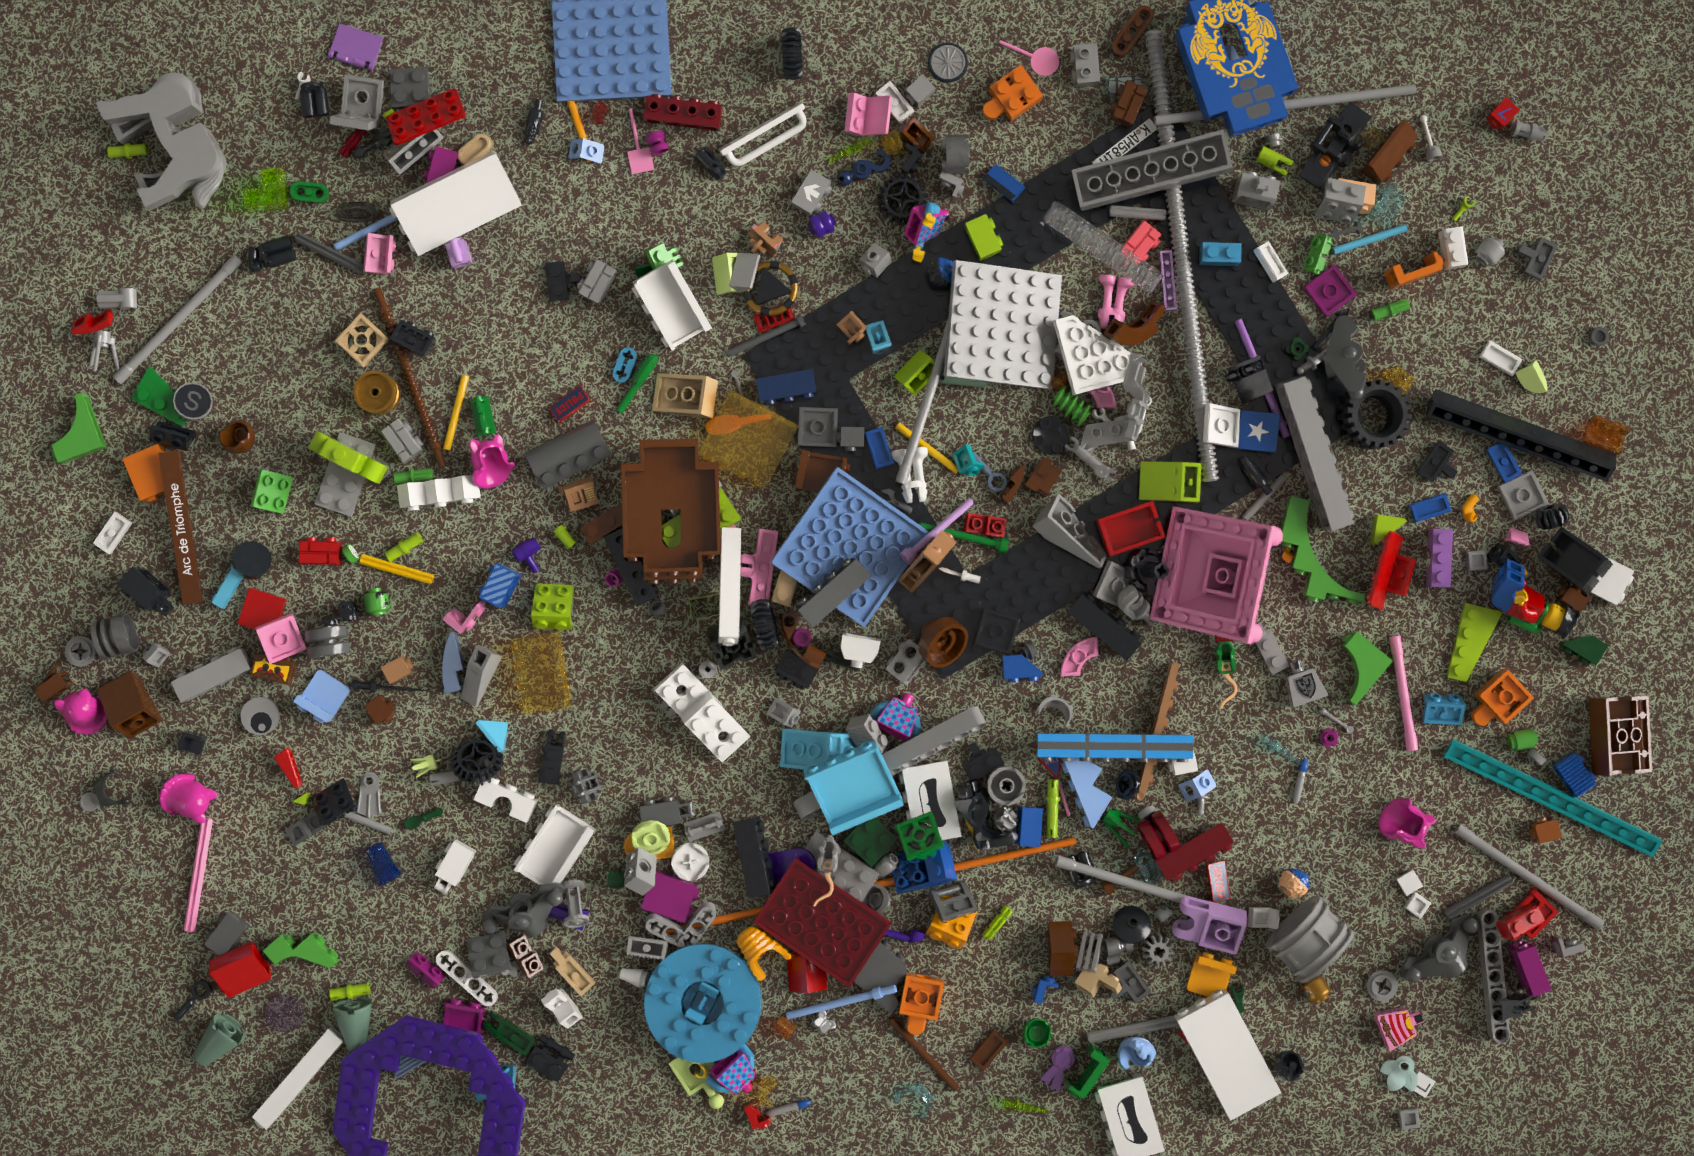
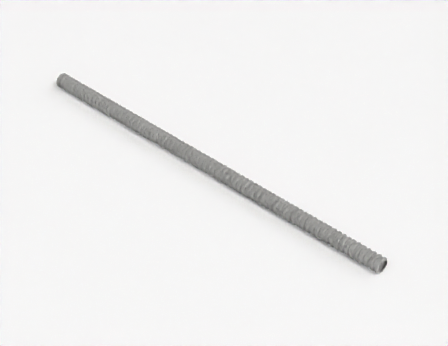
[1144,30,1219,482]

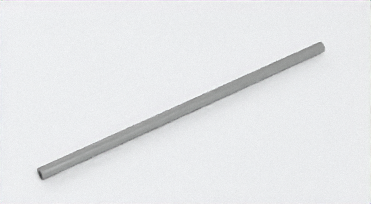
[1154,84,1416,126]

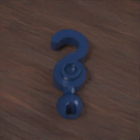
[837,149,890,186]

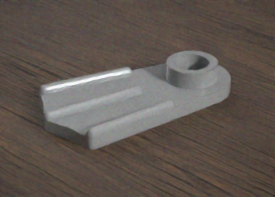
[357,772,381,818]

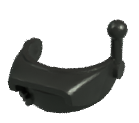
[93,769,130,806]

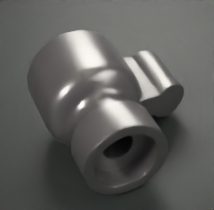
[1103,937,1134,966]

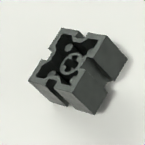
[706,616,757,670]

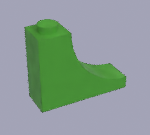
[51,393,107,464]
[1341,631,1392,705]

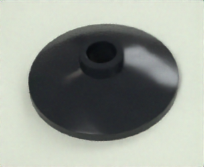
[1113,906,1151,944]

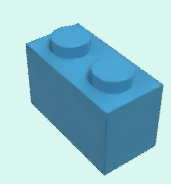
[1199,242,1242,266]

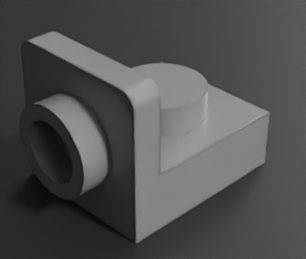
[939,170,965,200]
[766,698,801,728]
[1552,935,1586,957]

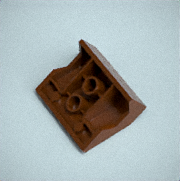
[1589,696,1652,776]

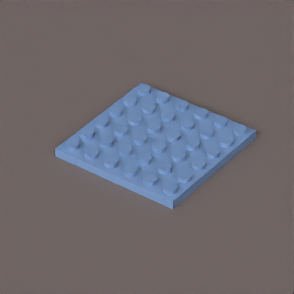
[552,0,672,102]
[770,466,929,628]

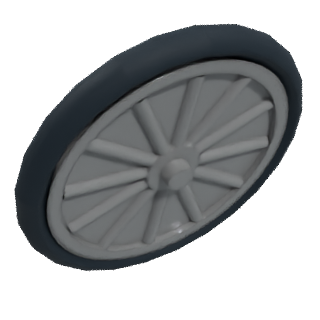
[928,42,968,83]

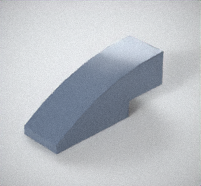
[442,632,466,694]

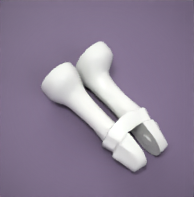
[892,447,928,503]

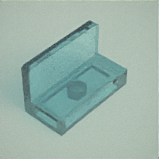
[1370,182,1407,229]

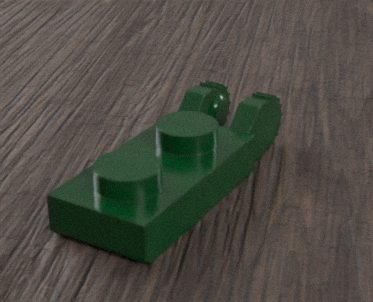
[482,1011,537,1056]

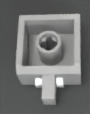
[1231,171,1280,210]

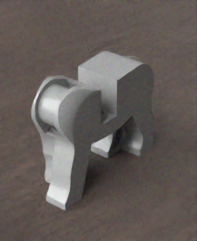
[96,72,227,210]

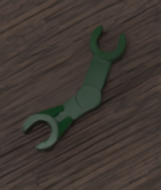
[1231,983,1245,1014]

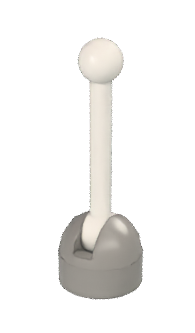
[1419,115,1443,161]

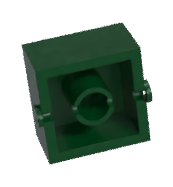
[842,817,898,867]

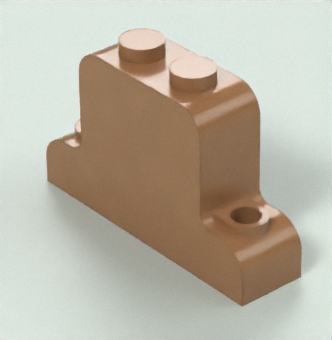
[897,530,957,593]

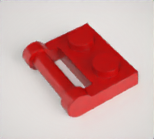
[1505,887,1559,939]

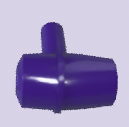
[512,537,541,573]

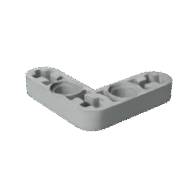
[645,902,716,948]

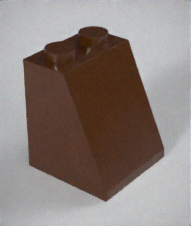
[97,671,163,739]

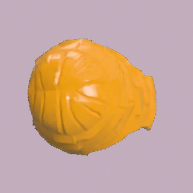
[736,926,792,981]

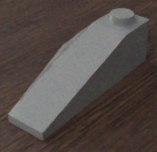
[1032,493,1107,569]

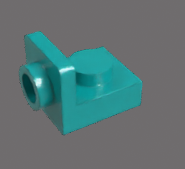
[952,444,984,476]

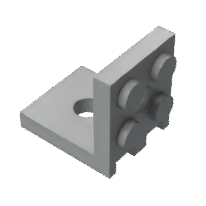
[330,74,384,130]

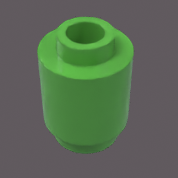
[1507,728,1538,751]

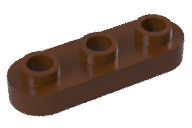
[1111,6,1154,57]

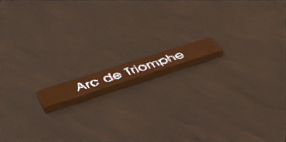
[158,450,203,605]

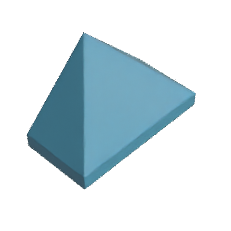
[865,320,892,354]
[476,720,508,752]

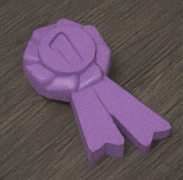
[1041,1046,1075,1092]

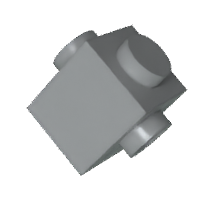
[860,242,892,278]

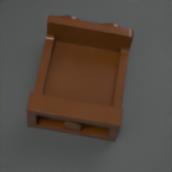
[795,450,850,493]

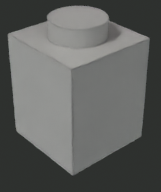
[905,74,936,107]

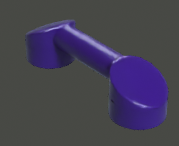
[884,929,926,943]

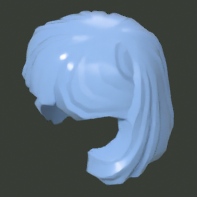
[1117,1037,1156,1070]

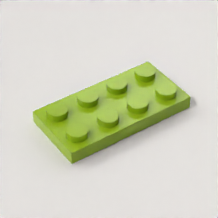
[662,487,742,548]

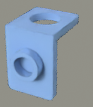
[569,138,604,163]
[1178,770,1216,802]

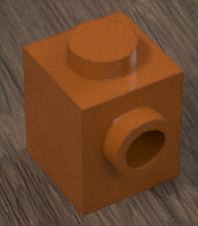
[1529,816,1562,844]

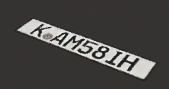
[1091,117,1158,164]

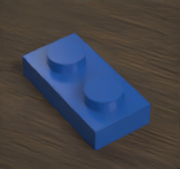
[1486,443,1522,483]

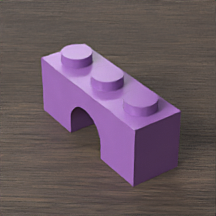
[1426,529,1453,588]

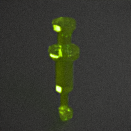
[830,136,872,163]
[1002,1098,1047,1114]

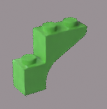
[263,932,339,968]

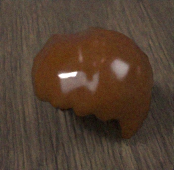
[219,420,255,454]

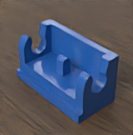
[1015,806,1043,847]

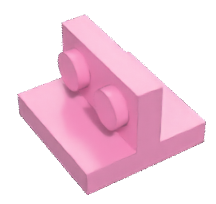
[255,613,306,664]

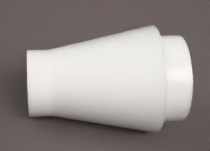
[619,968,649,988]

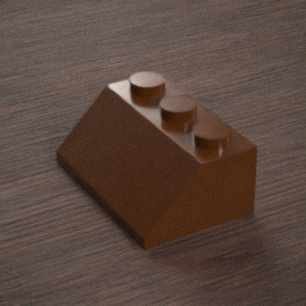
[1360,118,1418,185]

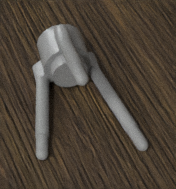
[89,331,120,372]

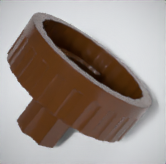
[918,617,968,668]

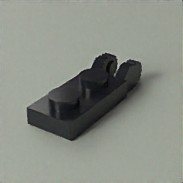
[539,729,566,785]

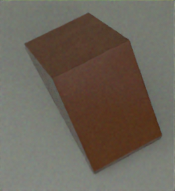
[900,116,935,154]

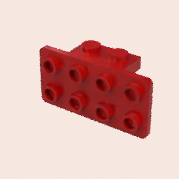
[386,88,466,145]
[1367,531,1417,610]

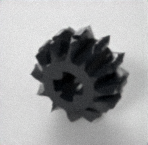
[1535,503,1570,530]

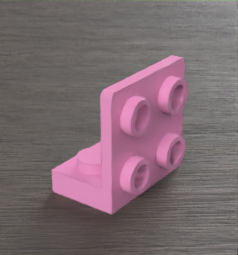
[844,93,892,136]

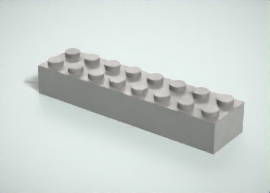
[1071,129,1233,211]
[1275,376,1354,531]

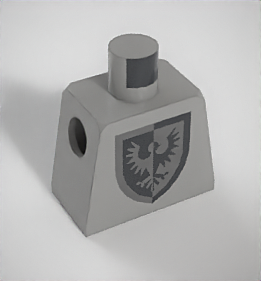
[1285,660,1328,708]

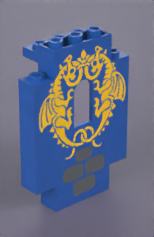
[1174,0,1299,138]

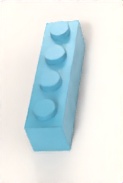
[212,564,243,609]

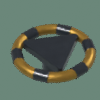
[743,261,798,316]

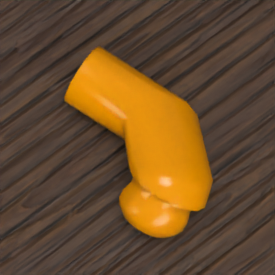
[1461,493,1479,523]

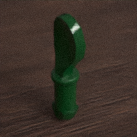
[404,807,443,830]

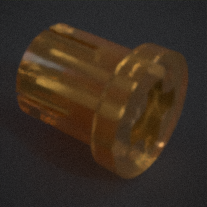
[773,1015,798,1041]

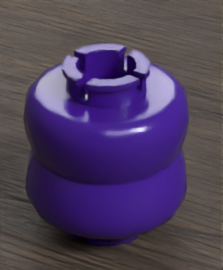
[807,210,836,238]

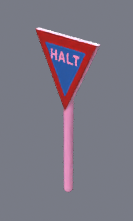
[1037,757,1071,817]

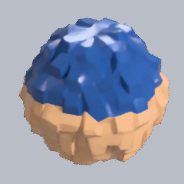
[1278,869,1309,899]

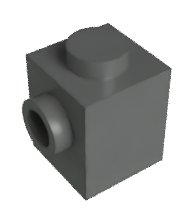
[837,427,864,451]

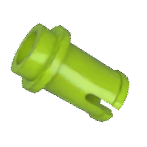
[553,525,577,550]

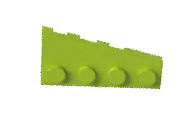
[1446,603,1503,682]

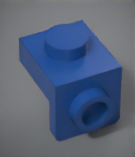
[1031,975,1059,1004]

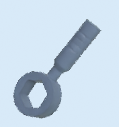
[973,452,1007,492]

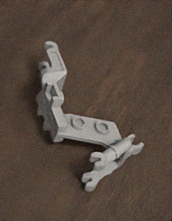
[1065,353,1150,482]

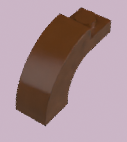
[1103,300,1166,345]

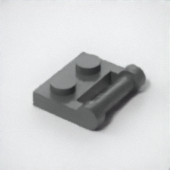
[928,880,978,923]

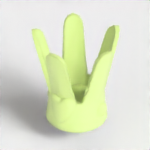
[410,755,441,778]

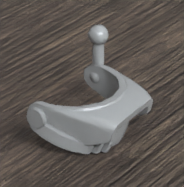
[1036,694,1073,733]

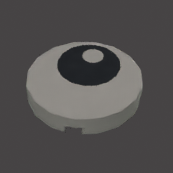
[240,697,280,735]

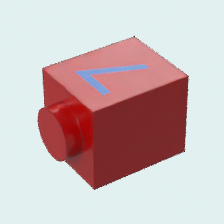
[1486,97,1520,131]

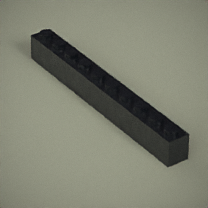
[1426,389,1616,482]

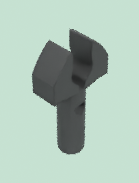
[881,489,913,514]

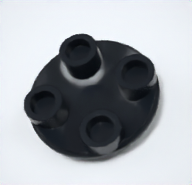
[1032,416,1070,454]

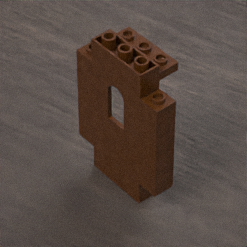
[621,439,721,584]

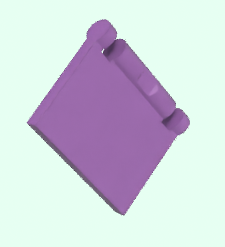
[328,23,383,71]

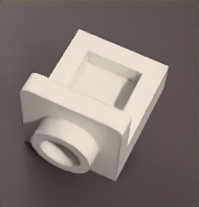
[1248,907,1280,929]

